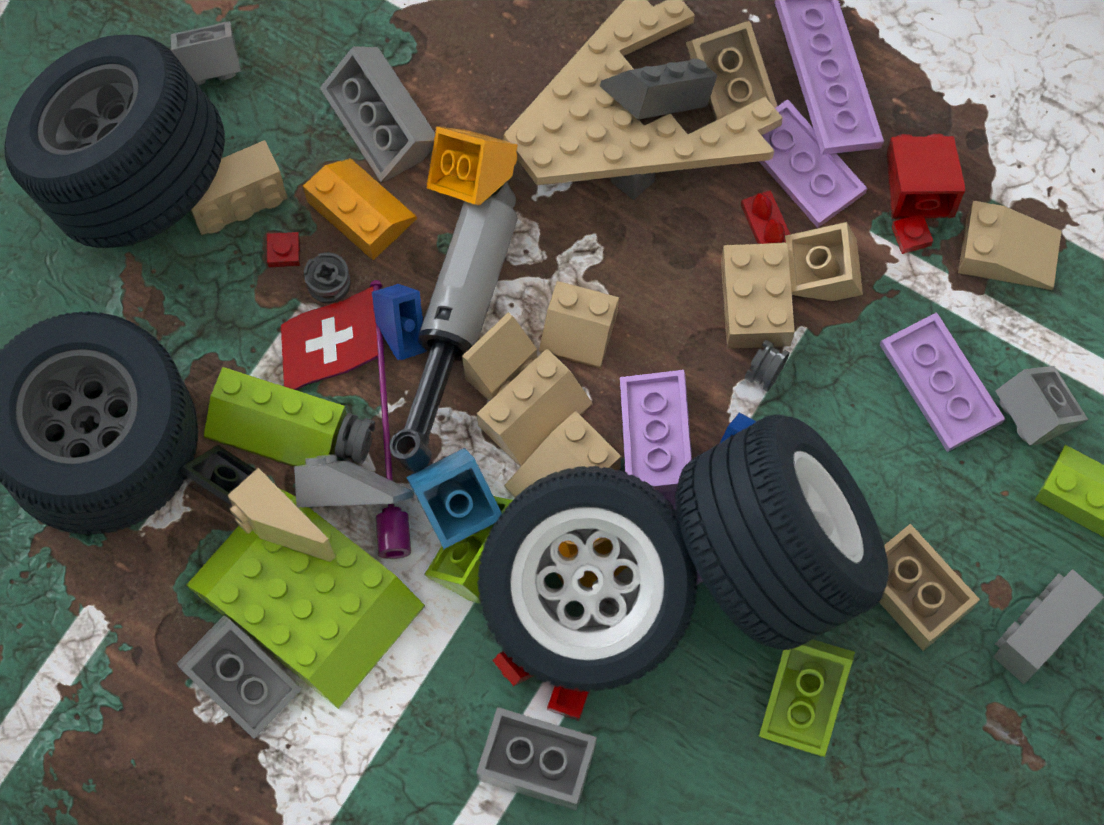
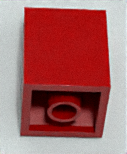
[887,134,965,219]

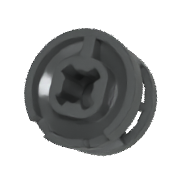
[304,252,351,303]
[744,340,790,392]
[335,413,375,464]

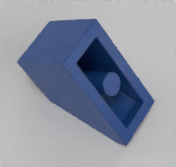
[372,284,427,360]

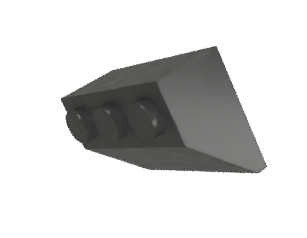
[600,58,718,119]

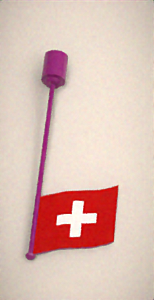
[281,280,411,559]

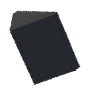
[180,445,270,517]

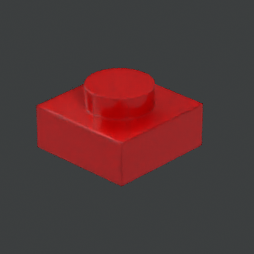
[891,214,933,254]
[267,232,300,267]
[492,651,534,686]
[547,685,590,721]

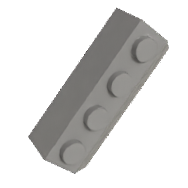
[320,46,435,182]

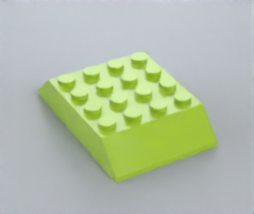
[186,489,425,709]

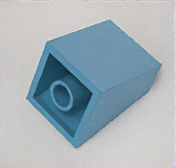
[406,448,502,549]

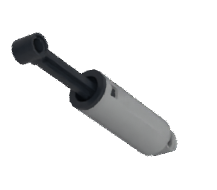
[389,182,518,472]

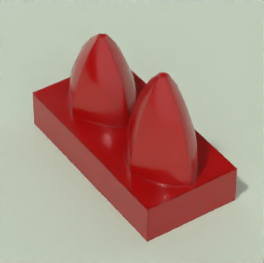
[741,190,791,244]

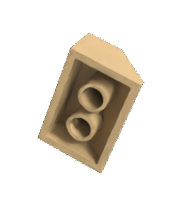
[477,349,593,467]

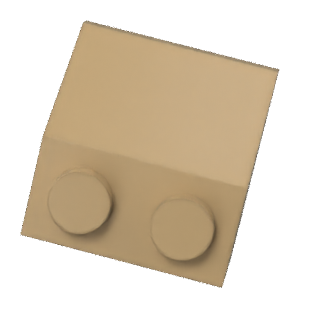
[785,222,863,301]
[539,281,619,369]
[462,312,537,401]

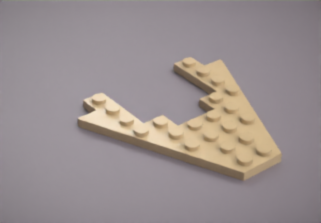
[504,0,783,185]

